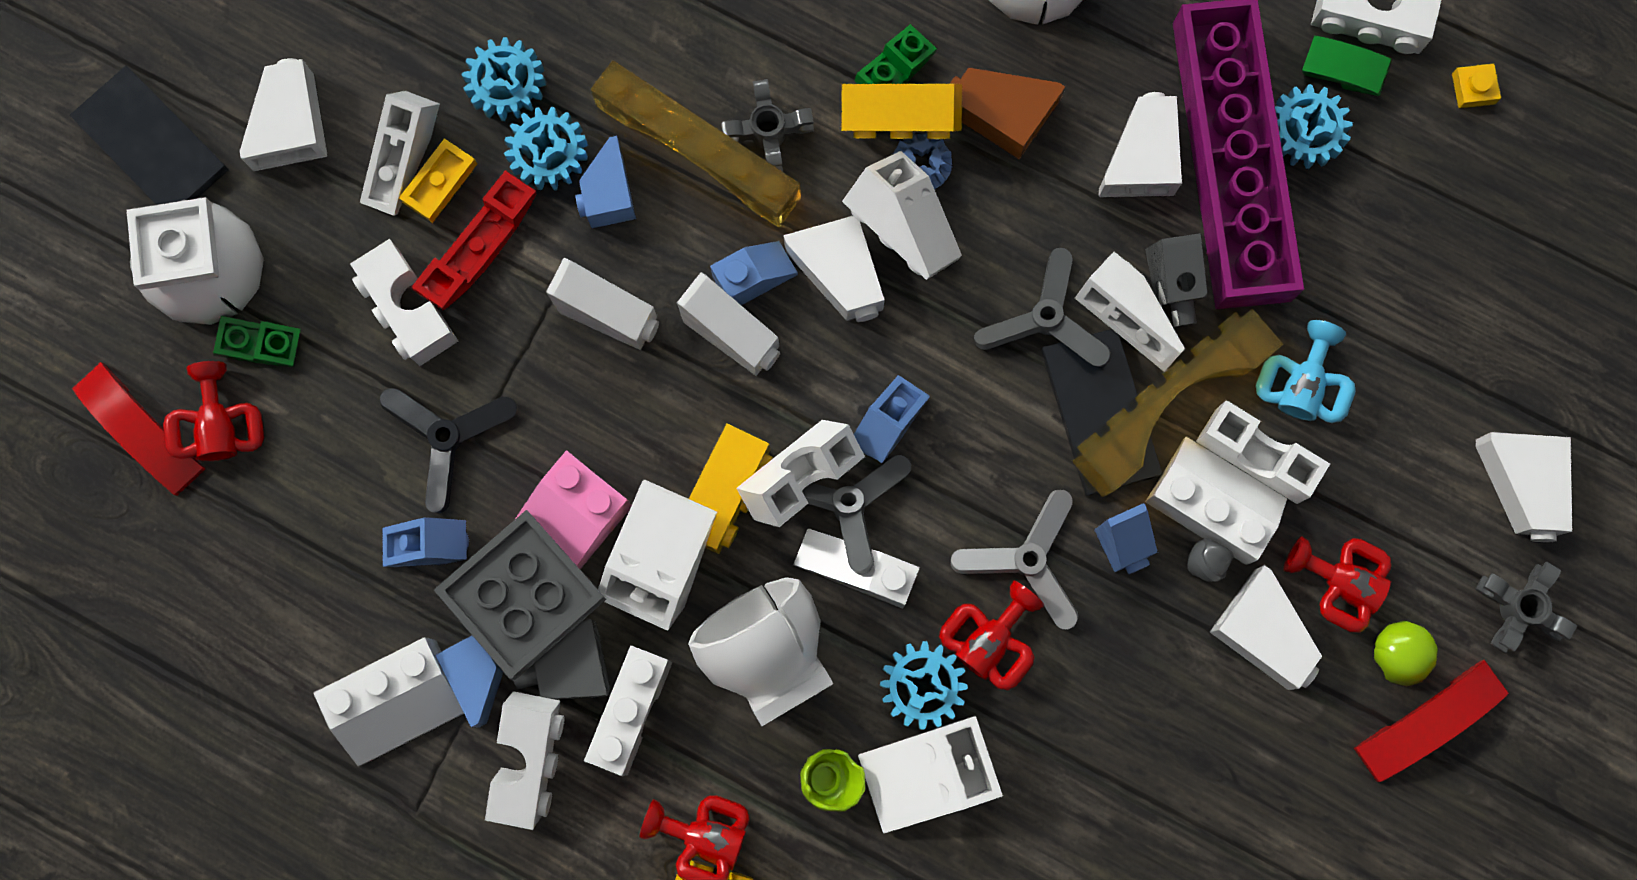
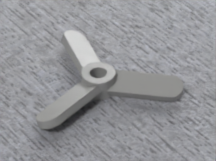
[951,490,1078,629]

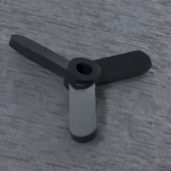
[380,388,517,514]

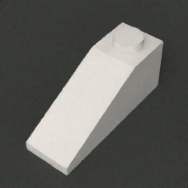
[360,91,440,216]
[1075,252,1185,372]
[793,528,920,609]

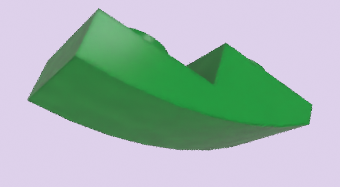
[854,24,937,84]
[1302,36,1392,96]
[213,316,300,367]

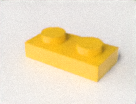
[399,138,477,223]

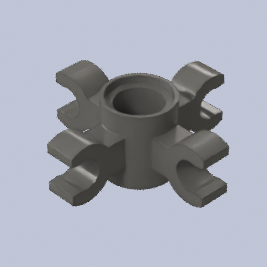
[721,79,814,175]
[1475,562,1577,653]

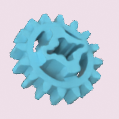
[462,37,546,121]
[1275,84,1353,169]
[504,107,588,190]
[880,641,968,730]

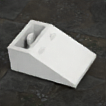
[842,151,962,280]
[598,480,717,631]
[858,716,1003,833]

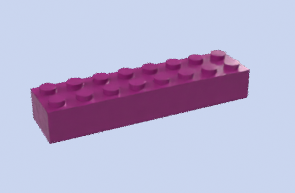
[1173,0,1304,309]

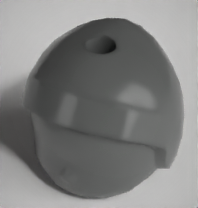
[1187,539,1233,582]

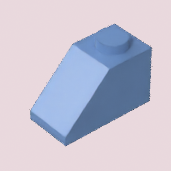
[575,136,636,228]
[710,241,798,305]
[854,375,930,463]
[1095,503,1157,575]
[383,517,469,567]
[435,636,503,728]

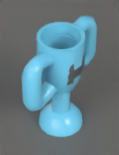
[1256,320,1356,423]

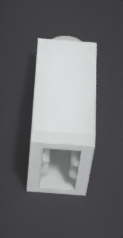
[240,58,327,171]
[1099,92,1182,197]
[784,216,884,322]
[546,258,659,350]
[677,272,780,376]
[1476,432,1572,542]
[1210,565,1322,690]

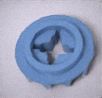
[893,133,952,189]

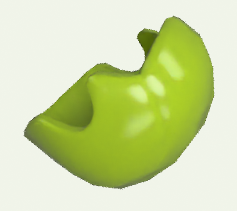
[1374,621,1438,687]
[800,749,865,812]

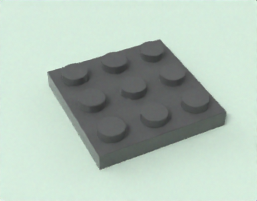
[434,510,607,682]

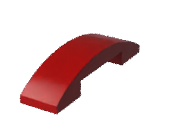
[411,170,537,310]
[72,362,205,496]
[1354,660,1509,782]

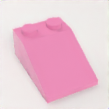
[515,450,632,569]

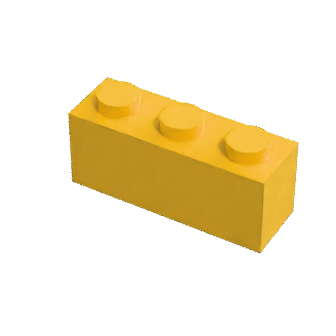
[841,84,962,139]
[689,424,773,554]

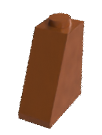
[950,68,1065,159]

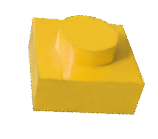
[1452,64,1501,108]

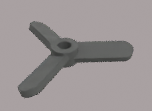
[974,248,1112,367]
[802,455,911,575]

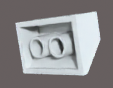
[1145,437,1287,565]
[314,637,464,766]

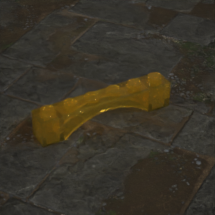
[590,60,801,228]
[1072,309,1283,497]

